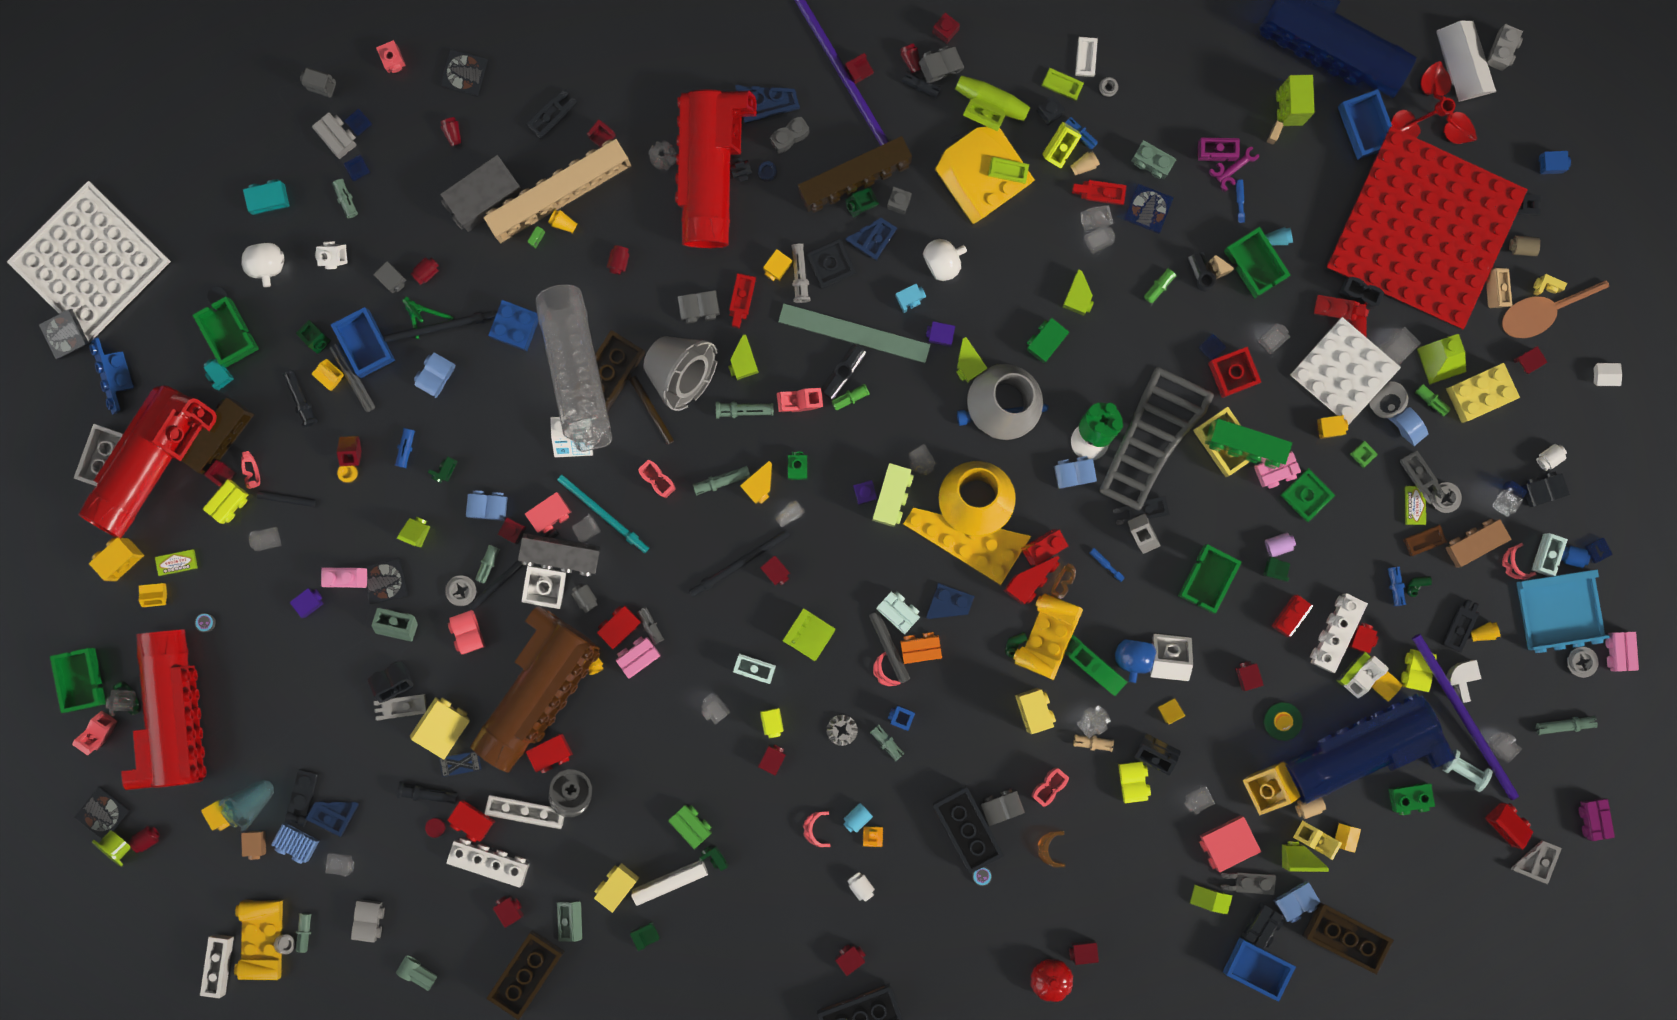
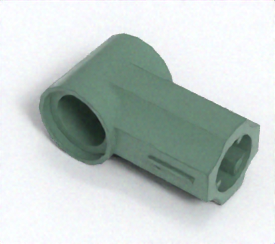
[396,955,437,991]

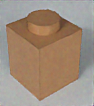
[241,831,266,860]

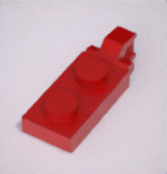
[1072,180,1127,205]
[729,273,756,328]
[1314,295,1369,321]

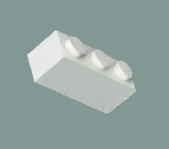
[200,934,234,998]

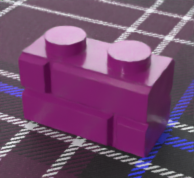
[1198,138,1240,161]
[1579,798,1615,841]

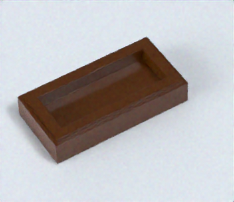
[1403,525,1447,557]

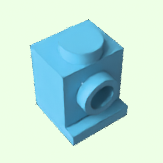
[895,284,926,313]

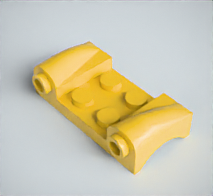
[1013,593,1083,680]
[234,900,283,980]

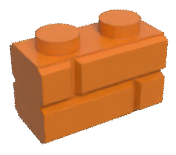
[900,632,942,664]

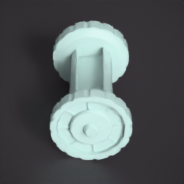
[1443,749,1493,792]

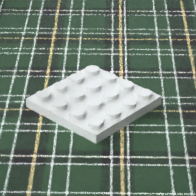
[1290,317,1401,425]

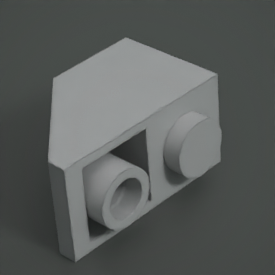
[1128,514,1161,554]

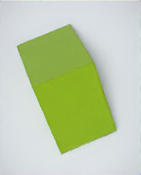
[1190,885,1232,914]

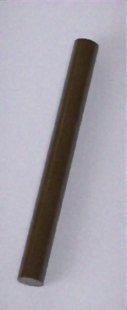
[629,375,674,445]

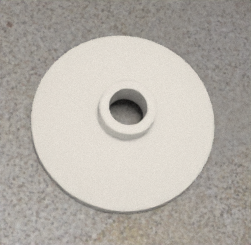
[1071,426,1109,460]

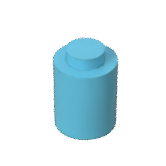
[843,803,873,833]

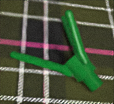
[402,297,454,339]

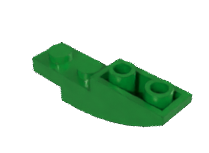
[1065,635,1127,696]

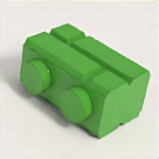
[668,804,712,849]

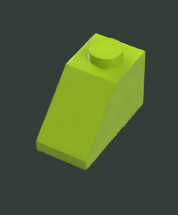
[1063,270,1094,316]
[728,335,759,380]
[956,337,988,383]
[397,516,430,547]

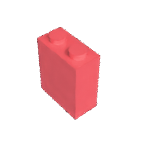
[1199,815,1261,872]

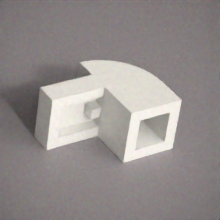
[1344,656,1389,699]
[1446,660,1481,703]

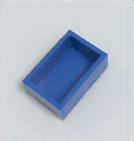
[1338,89,1392,160]
[331,307,395,378]
[1223,937,1296,1002]

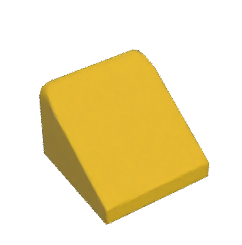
[1158,698,1185,725]

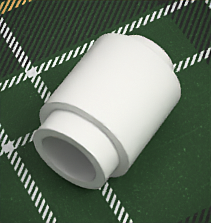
[1536,444,1567,471]
[847,872,875,901]

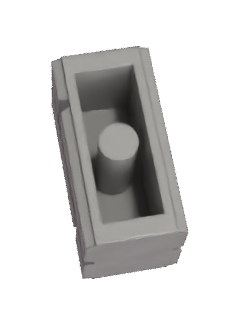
[312,112,357,159]

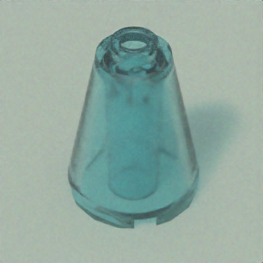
[219,780,274,831]

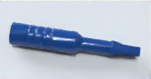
[1236,180,1245,223]
[1089,548,1125,582]

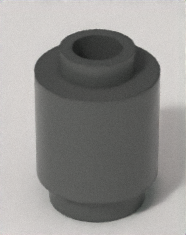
[571,583,598,613]

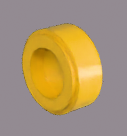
[337,466,358,483]

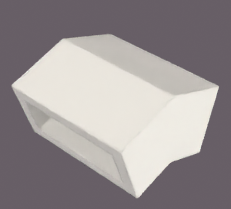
[1593,363,1622,386]

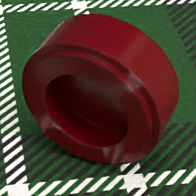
[425,818,446,838]

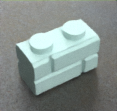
[1532,533,1568,576]
[876,591,920,634]
[733,654,776,684]

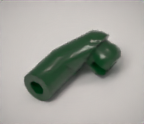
[1406,576,1432,597]
[1005,632,1028,658]

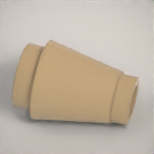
[1070,151,1100,176]

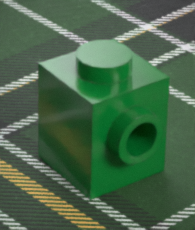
[788,452,807,480]

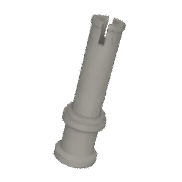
[791,244,811,303]

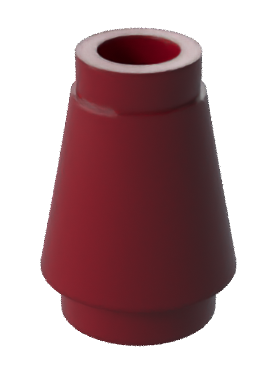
[900,43,921,73]
[440,117,462,147]

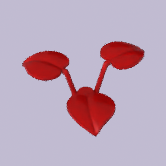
[1391,61,1477,144]

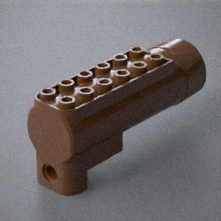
[470,606,600,773]

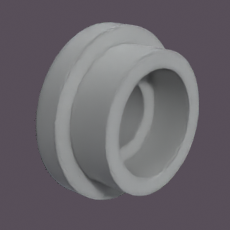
[1099,77,1118,97]

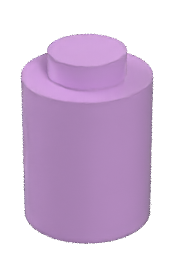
[1265,532,1296,557]

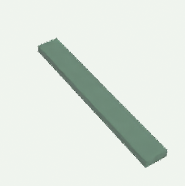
[778,303,930,363]

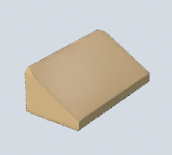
[1208,255,1234,279]
[1486,268,1512,308]

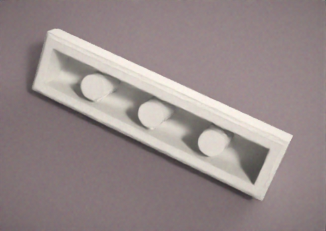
[484,795,564,829]
[631,860,708,906]

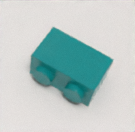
[243,179,290,215]

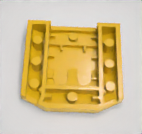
[935,126,1035,224]

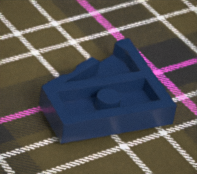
[306,802,359,837]

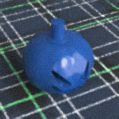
[1115,640,1157,683]

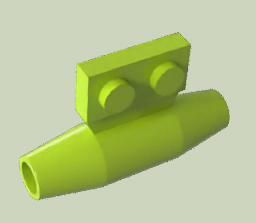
[955,75,1030,131]

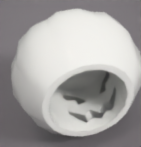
[923,239,967,281]
[241,243,285,287]

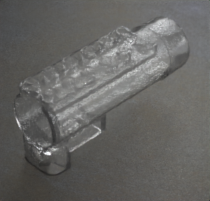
[536,285,613,452]

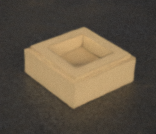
[1267,121,1284,145]

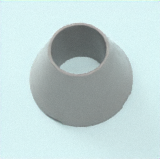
[643,336,717,411]
[967,364,1043,440]

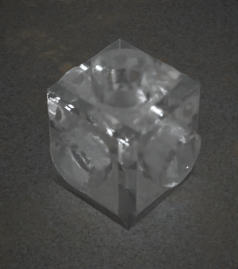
[648,141,676,170]
[1076,705,1110,739]

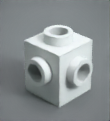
[315,241,347,269]

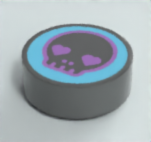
[195,613,216,632]
[972,867,992,886]

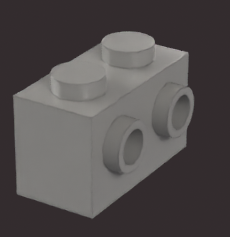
[1486,24,1523,71]

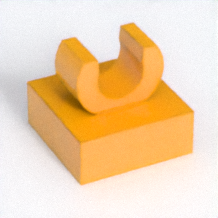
[863,826,883,847]

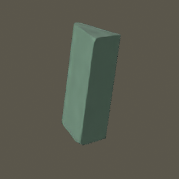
[557,901,582,942]

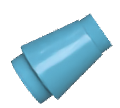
[1265,227,1293,246]

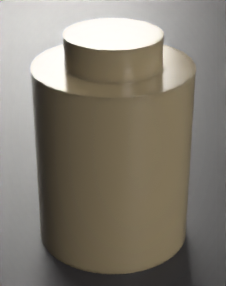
[1509,235,1540,257]

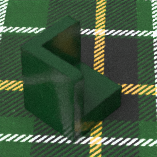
[1263,557,1290,582]
[630,921,660,951]

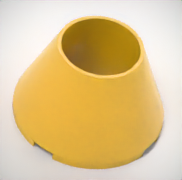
[939,461,1015,536]

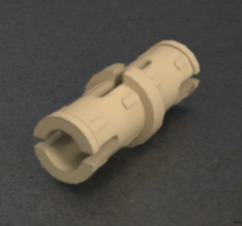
[1074,734,1114,752]

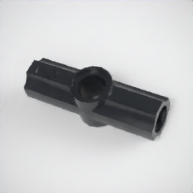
[821,343,867,400]

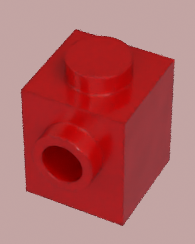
[1348,623,1378,653]

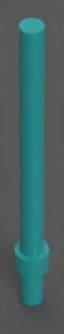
[557,475,649,554]

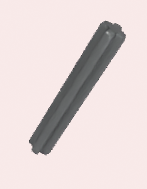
[330,343,375,412]
[869,611,910,683]

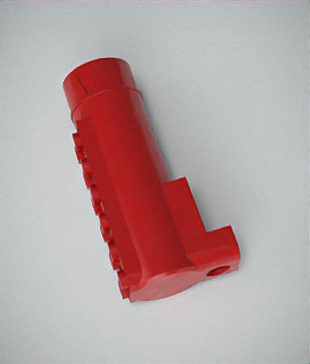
[675,89,757,248]
[78,385,217,539]
[121,629,207,790]

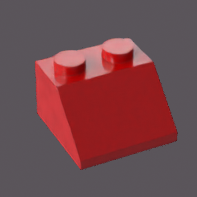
[1485,802,1533,850]

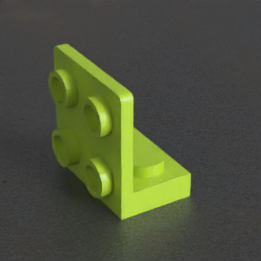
[783,608,835,661]

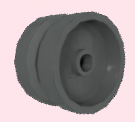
[549,769,592,817]

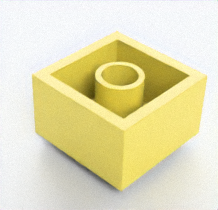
[594,863,640,913]

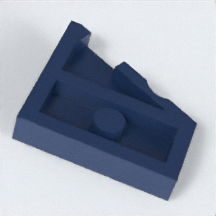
[846,218,897,260]
[926,583,975,619]

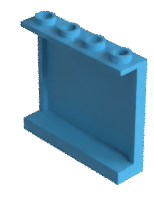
[1516,570,1610,653]

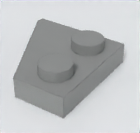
[1511,840,1562,884]

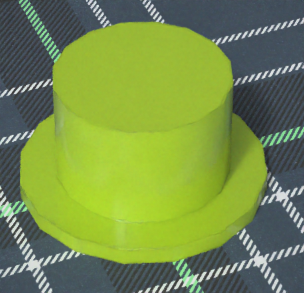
[92,830,131,867]

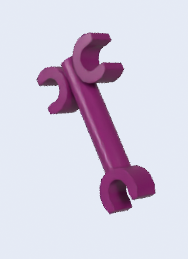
[1209,147,1259,192]

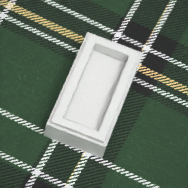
[1075,37,1098,77]

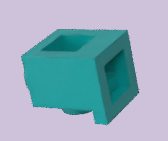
[203,359,234,390]

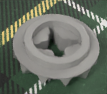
[1431,482,1462,513]
[445,575,477,606]
[1567,647,1599,678]
[827,715,858,746]

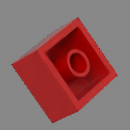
[1208,347,1261,398]

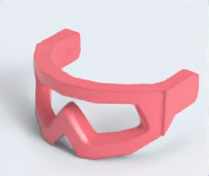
[241,451,260,489]
[1502,543,1537,580]
[873,652,901,687]
[803,811,830,847]

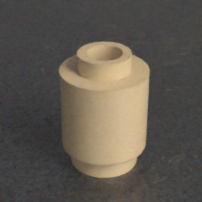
[1295,795,1326,819]

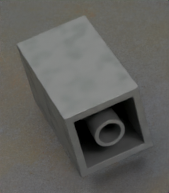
[440,155,523,232]

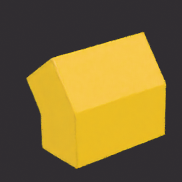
[312,359,344,391]
[138,583,167,607]
[1372,671,1403,702]
[1335,823,1361,853]

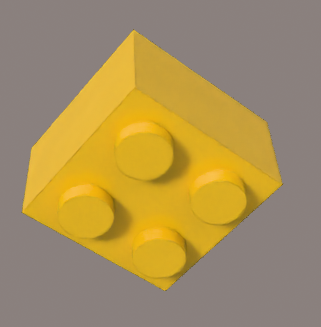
[89,537,145,581]
[1243,761,1301,816]

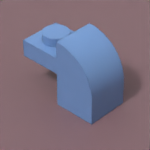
[1388,407,1428,446]

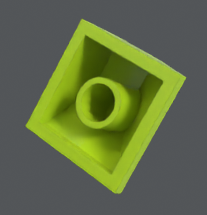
[1417,334,1466,385]
[1282,841,1329,872]

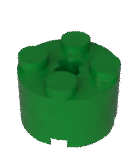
[1079,403,1123,447]

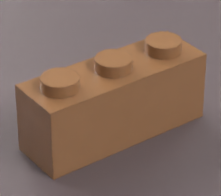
[1445,518,1511,568]

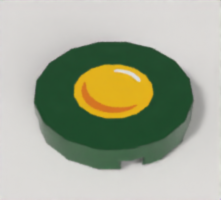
[1263,702,1303,741]

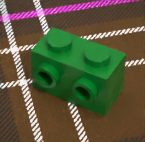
[1026,318,1069,364]
[1389,782,1435,815]

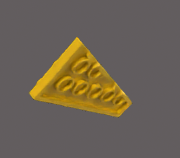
[903,508,1031,585]

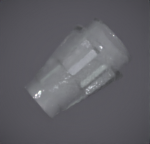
[776,500,805,527]

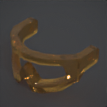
[1050,563,1076,599]
[1038,831,1065,867]

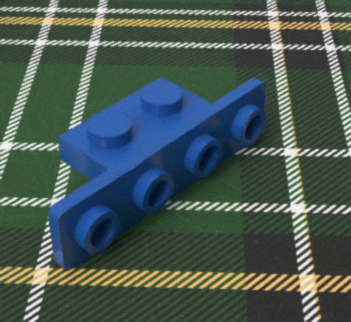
[89,337,134,415]

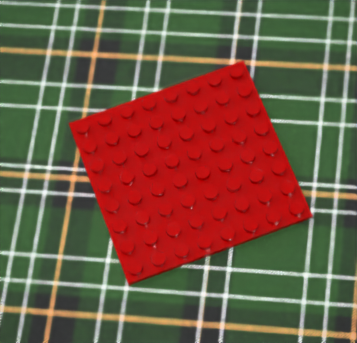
[1326,126,1528,330]

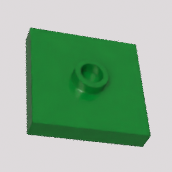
[1281,468,1335,522]

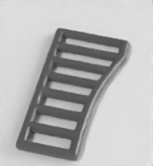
[1100,367,1214,510]

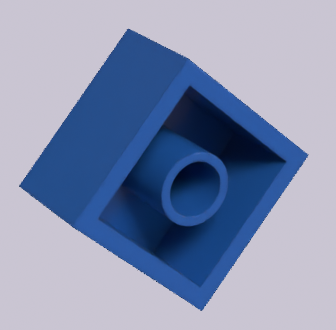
[488,300,541,351]

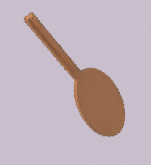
[1502,280,1609,338]

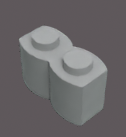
[351,899,385,943]

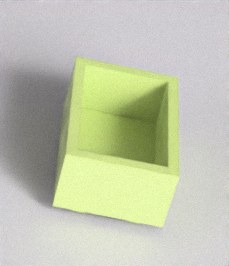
[872,463,914,527]

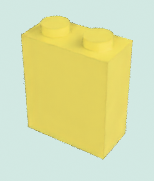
[410,697,470,759]

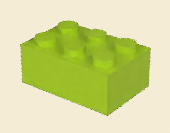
[1276,75,1314,126]

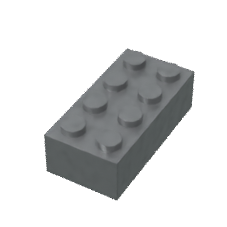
[518,533,600,576]

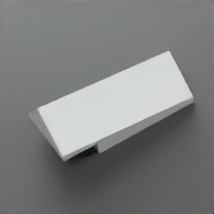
[1436,21,1496,102]

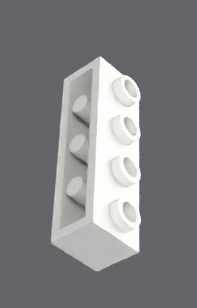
[1310,593,1368,673]
[446,838,530,888]

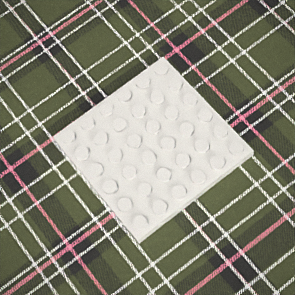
[7,181,171,343]

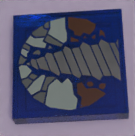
[1124,184,1174,234]

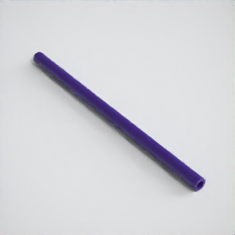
[795,0,889,146]
[1412,634,1519,800]

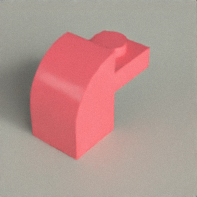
[777,388,823,412]
[72,710,117,755]

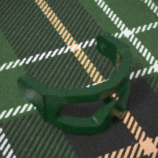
[113,681,141,716]

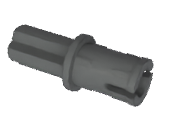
[637,607,665,645]

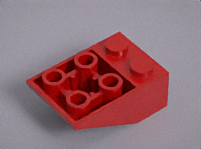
[1004,556,1060,604]

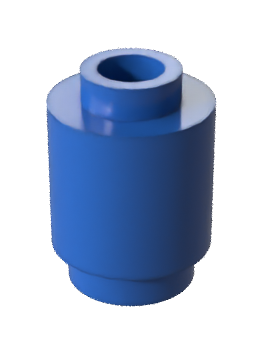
[1561,545,1590,568]

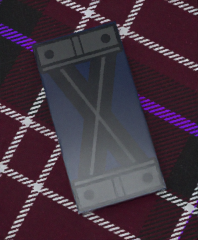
[439,751,482,777]

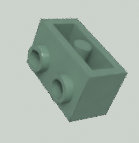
[1131,140,1176,180]
[371,608,418,642]

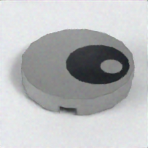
[1369,381,1409,418]

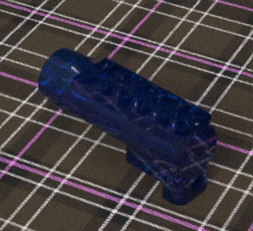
[1259,0,1417,99]
[1284,693,1456,805]

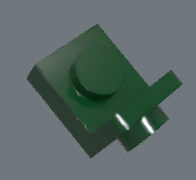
[845,187,879,217]
[296,320,331,354]
[427,456,458,483]
[699,846,729,871]

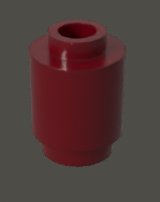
[607,245,630,275]
[411,257,439,285]
[129,826,160,853]

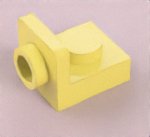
[1533,274,1567,295]

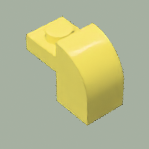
[1293,820,1342,860]

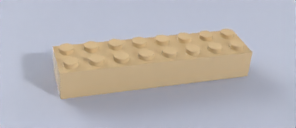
[484,139,631,243]

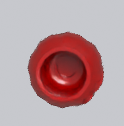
[1031,959,1073,1002]

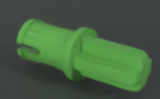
[1144,268,1176,303]
[832,384,870,410]
[1415,384,1450,416]

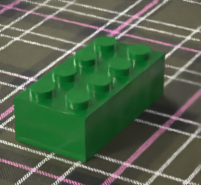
[1205,419,1293,469]

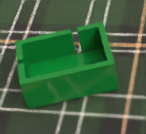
[1224,227,1290,299]
[193,296,259,368]
[1178,544,1242,614]
[50,648,106,713]

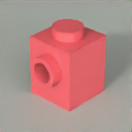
[376,40,406,73]

